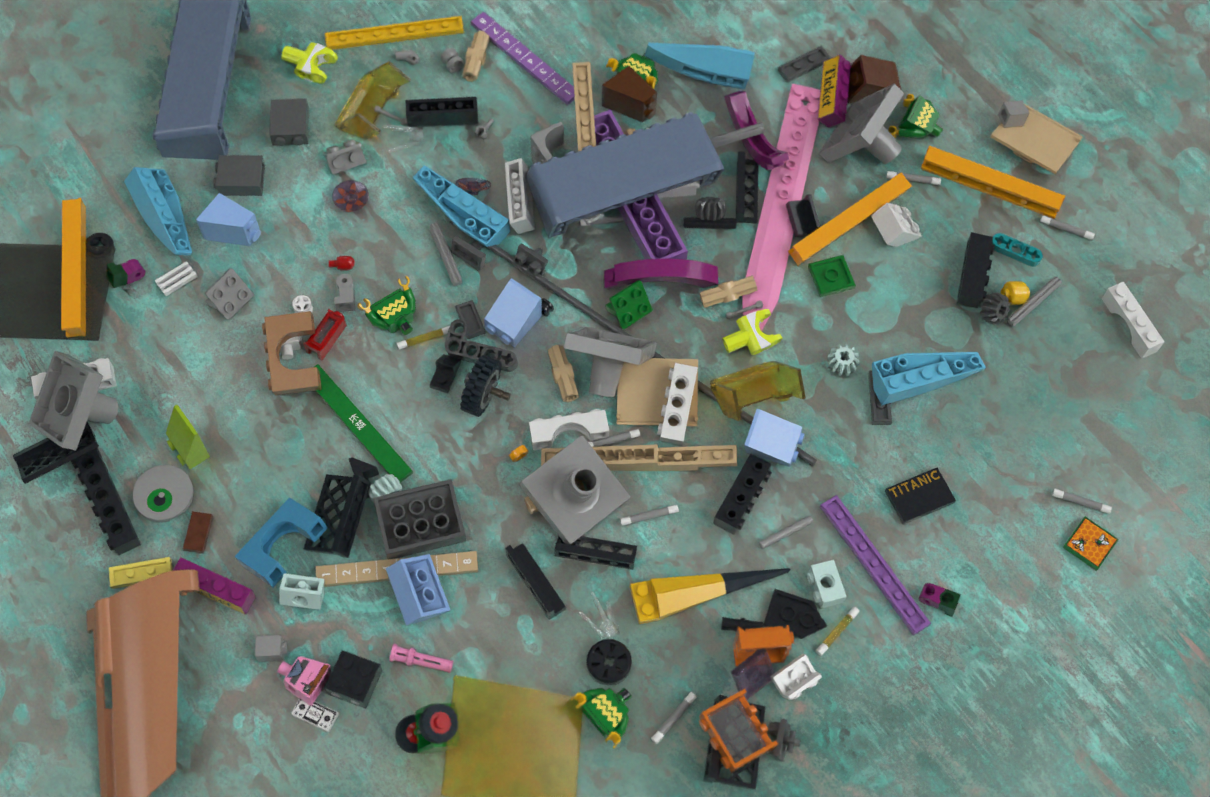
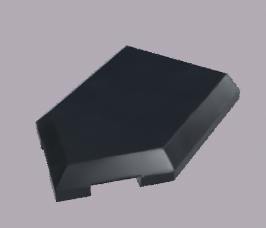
[763,589,827,639]

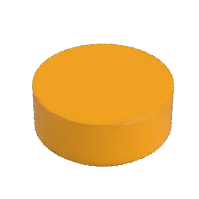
[509,445,528,462]

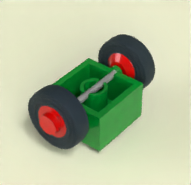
[395,703,459,754]

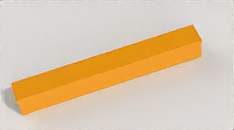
[921,145,1065,219]
[788,172,912,266]
[61,198,86,338]

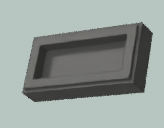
[455,300,486,339]

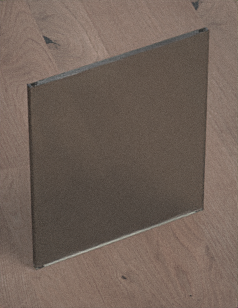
[0,243,116,341]

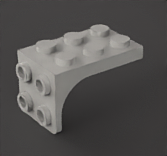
[530,122,564,164]

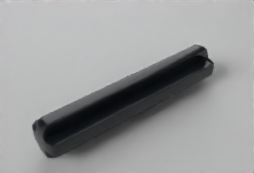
[683,217,737,229]

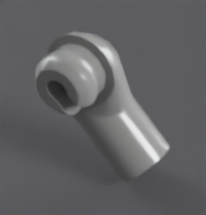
[395,50,420,65]

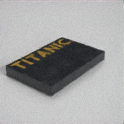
[885,467,956,525]

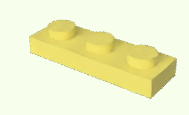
[109,557,173,589]

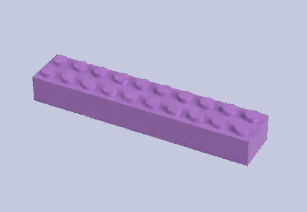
[594,109,688,260]

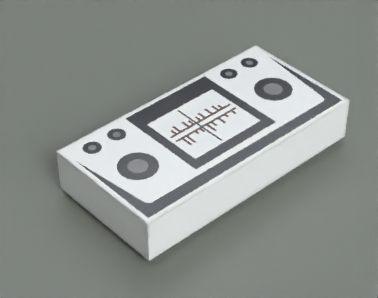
[291,698,339,733]

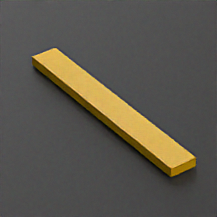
[325,16,464,50]

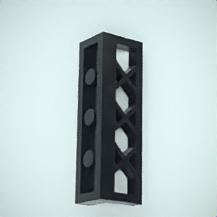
[736,151,758,223]
[554,536,637,570]
[505,543,566,620]

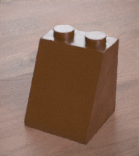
[847,55,901,104]
[602,66,657,123]

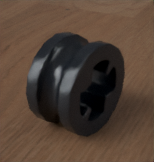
[541,298,554,317]

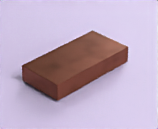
[183,511,213,553]

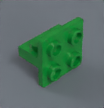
[605,280,653,329]

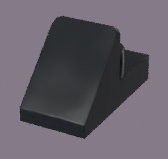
[430,354,461,394]
[348,457,379,499]

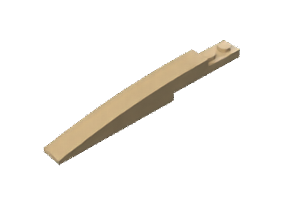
[541,445,737,471]

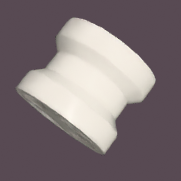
[292,295,313,313]

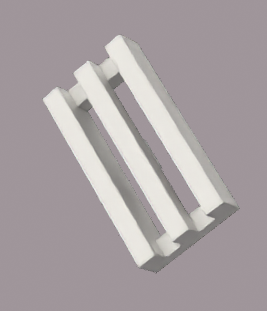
[155,261,198,296]

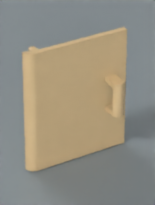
[990,104,1083,174]
[616,358,698,427]

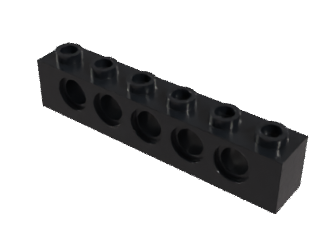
[71,447,141,555]

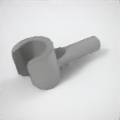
[475,118,494,139]

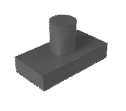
[451,236,486,271]

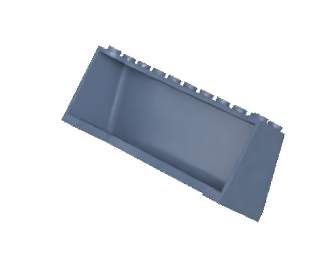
[153,0,251,160]
[526,112,724,238]

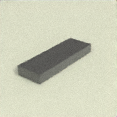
[778,46,831,83]
[868,371,892,425]

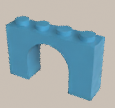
[234,497,328,587]

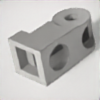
[334,274,355,312]

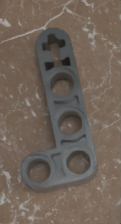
[445,319,518,372]

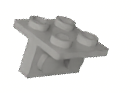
[323,139,366,175]
[205,268,254,320]

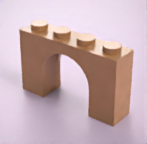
[262,311,322,396]

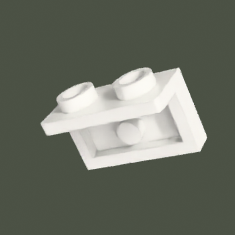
[770,654,822,700]

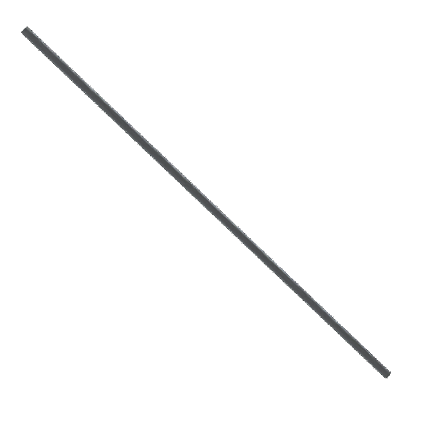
[450,220,817,466]

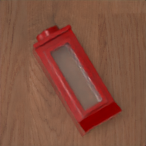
[303,309,347,361]

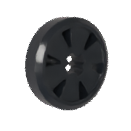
[586,639,632,685]

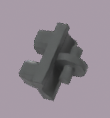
[513,243,548,276]
[766,719,801,762]

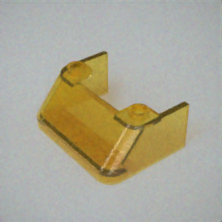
[334,61,411,140]
[710,361,806,421]

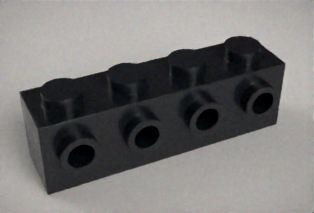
[405,97,478,127]
[956,232,995,308]
[713,453,772,535]

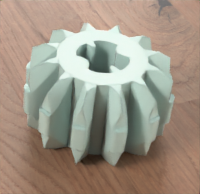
[827,344,860,376]
[368,474,402,504]

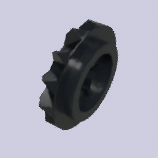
[86,233,114,260]

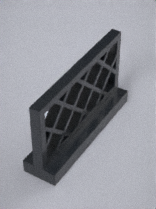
[13,422,99,484]
[304,474,371,558]
[704,695,766,790]

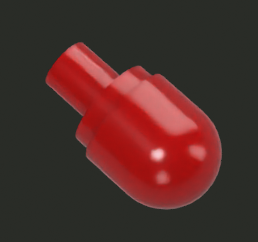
[329,256,355,271]

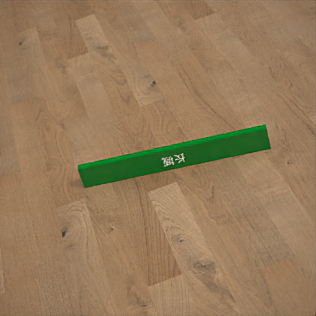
[314,364,413,483]

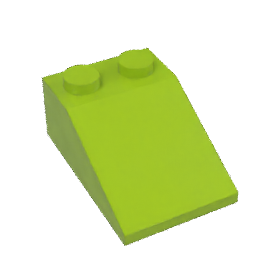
[166,404,210,469]

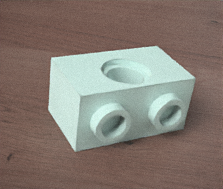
[807,560,846,609]
[279,574,324,610]

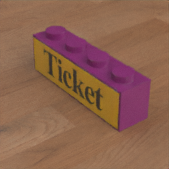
[818,55,851,128]
[173,557,256,615]

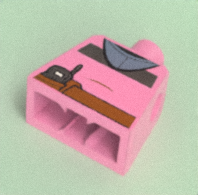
[278,656,332,706]

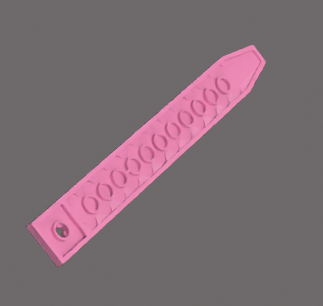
[742,84,821,331]

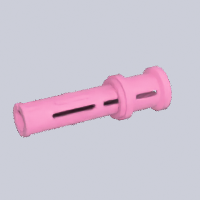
[389,643,453,673]

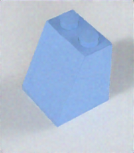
[196,193,261,246]
[484,278,542,348]
[744,409,805,467]

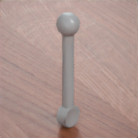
[374,106,407,126]
[726,301,763,319]

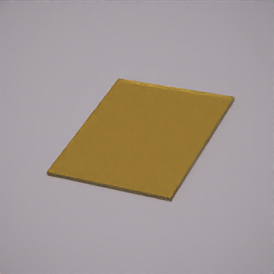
[441,675,582,797]

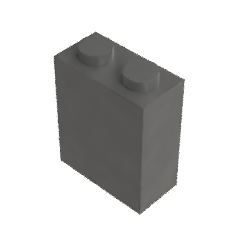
[270,98,309,146]
[213,155,265,196]

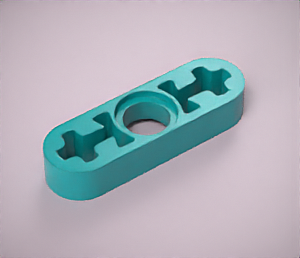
[992,233,1043,267]

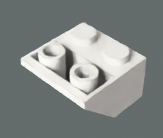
[871,203,922,247]

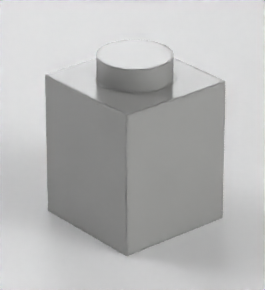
[998,100,1029,128]
[255,635,287,662]

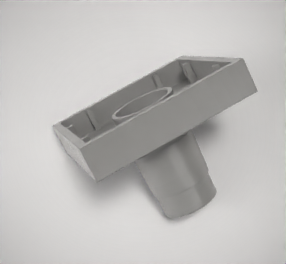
[819,83,904,164]
[564,326,657,397]
[28,351,118,450]
[519,435,631,545]

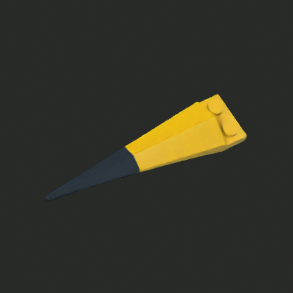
[629,568,791,624]

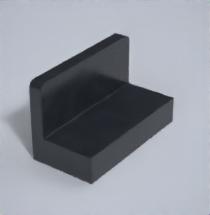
[786,194,820,238]

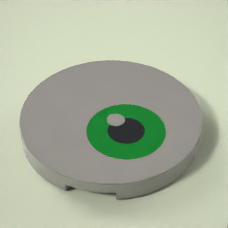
[133,465,194,522]

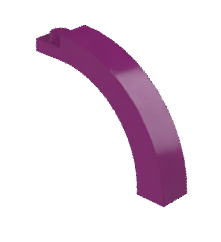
[724,91,789,170]
[604,259,719,289]

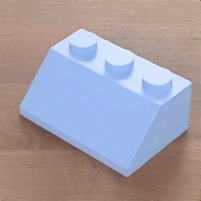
[386,554,450,625]

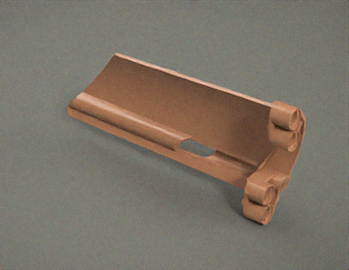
[86,570,199,797]

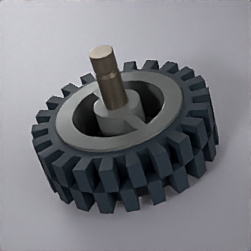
[460,355,511,417]

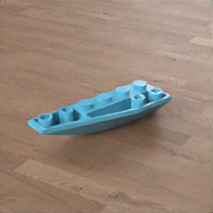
[645,43,755,90]
[413,165,511,247]
[124,167,192,255]
[872,352,986,405]

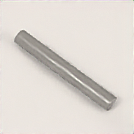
[759,515,813,549]

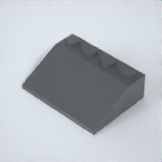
[373,479,466,559]

